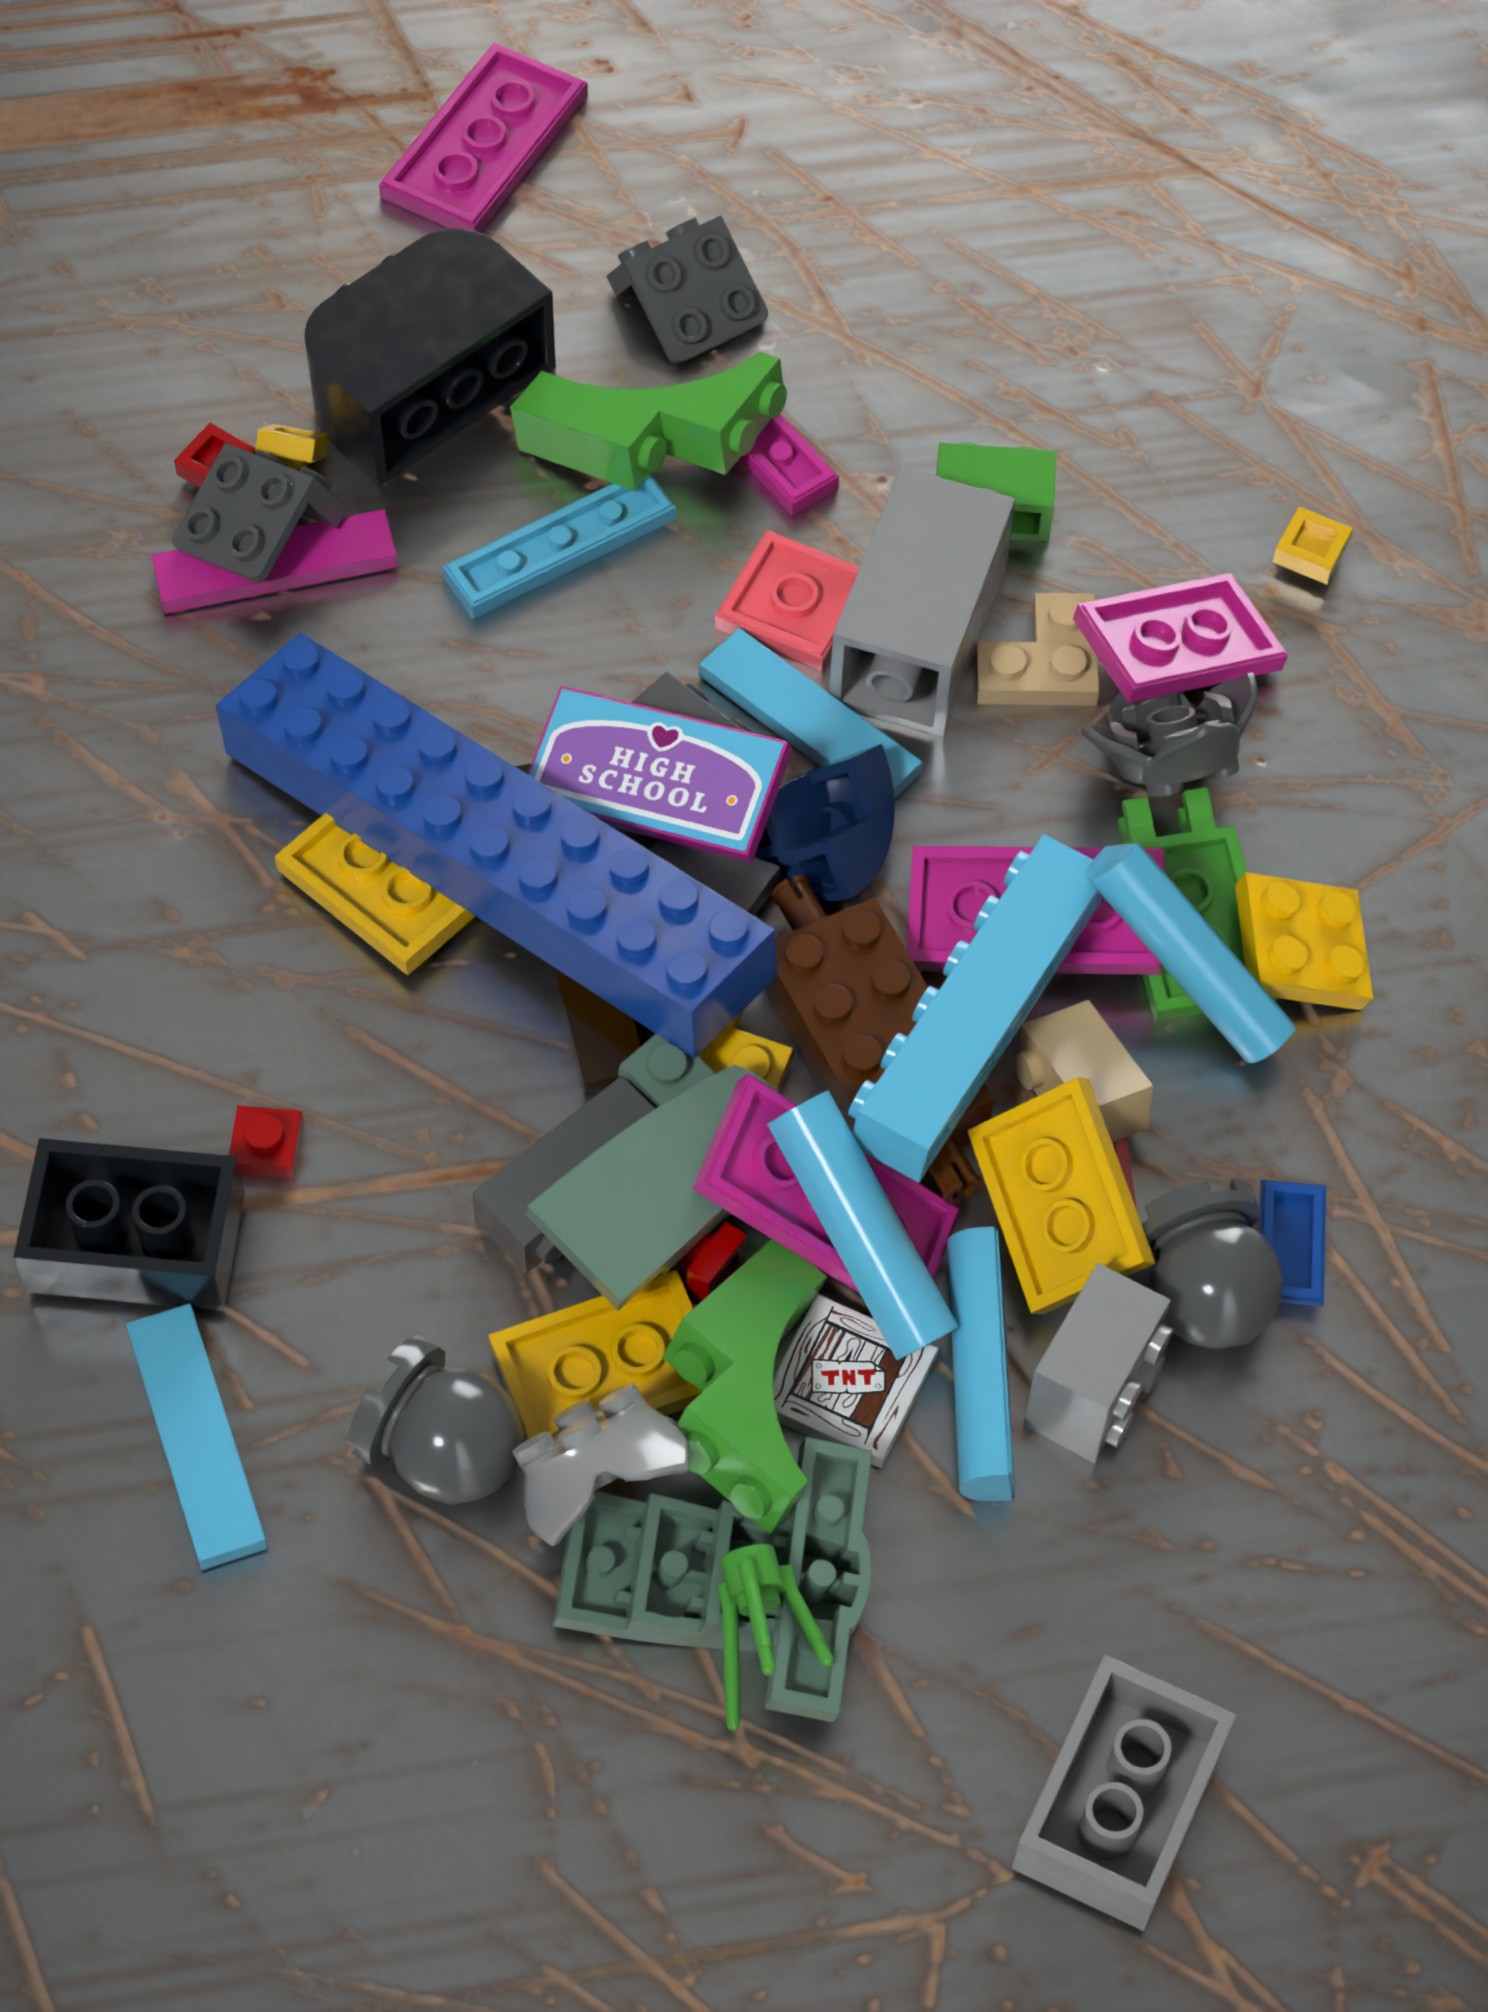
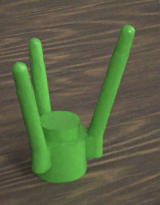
[717,1544,834,1731]

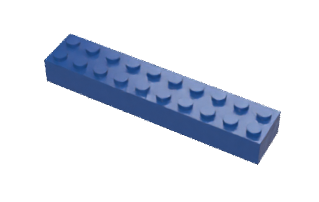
[215,632,777,1059]

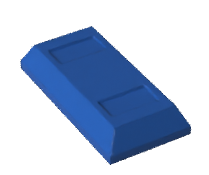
[1259,1179,1326,1306]

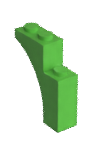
[510,352,787,491]
[662,1239,827,1535]

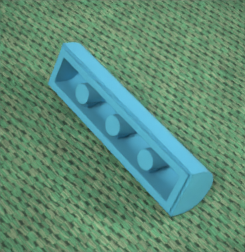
[1085,843,1296,1063]
[767,1090,958,1360]
[947,1226,1016,1501]

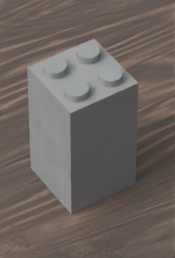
[829,467,1015,737]

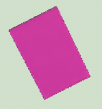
[1073,573,1288,703]

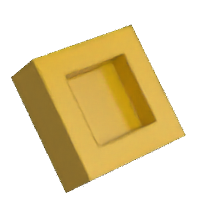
[255,424,329,470]
[1273,506,1353,584]

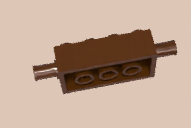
[764,875,994,1205]

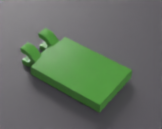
[1114,787,1278,1022]

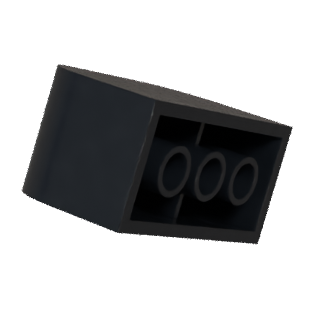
[304,229,556,487]

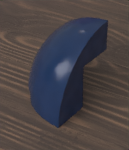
[754,744,895,901]

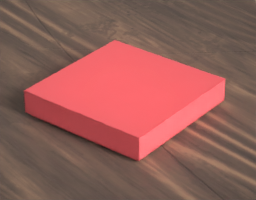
[715,530,860,671]

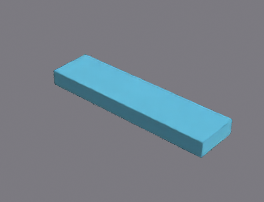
[442,474,676,619]
[699,628,922,799]
[126,1303,268,1570]

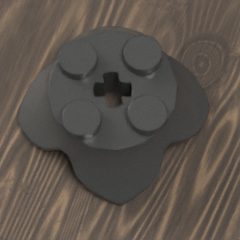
[1081,672,1257,797]

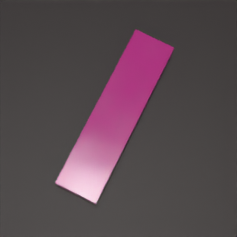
[151,509,398,614]

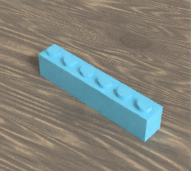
[848,834,1102,1183]

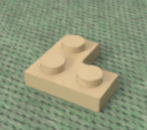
[975,593,1099,706]

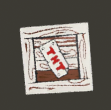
[773,1294,938,1468]

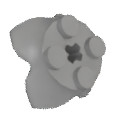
[512,1383,689,1546]

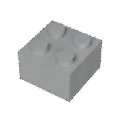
[1023,1263,1173,1463]

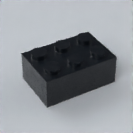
[13,1138,245,1311]

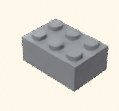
[1012,1654,1237,1931]

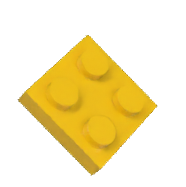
[1235,872,1374,1011]

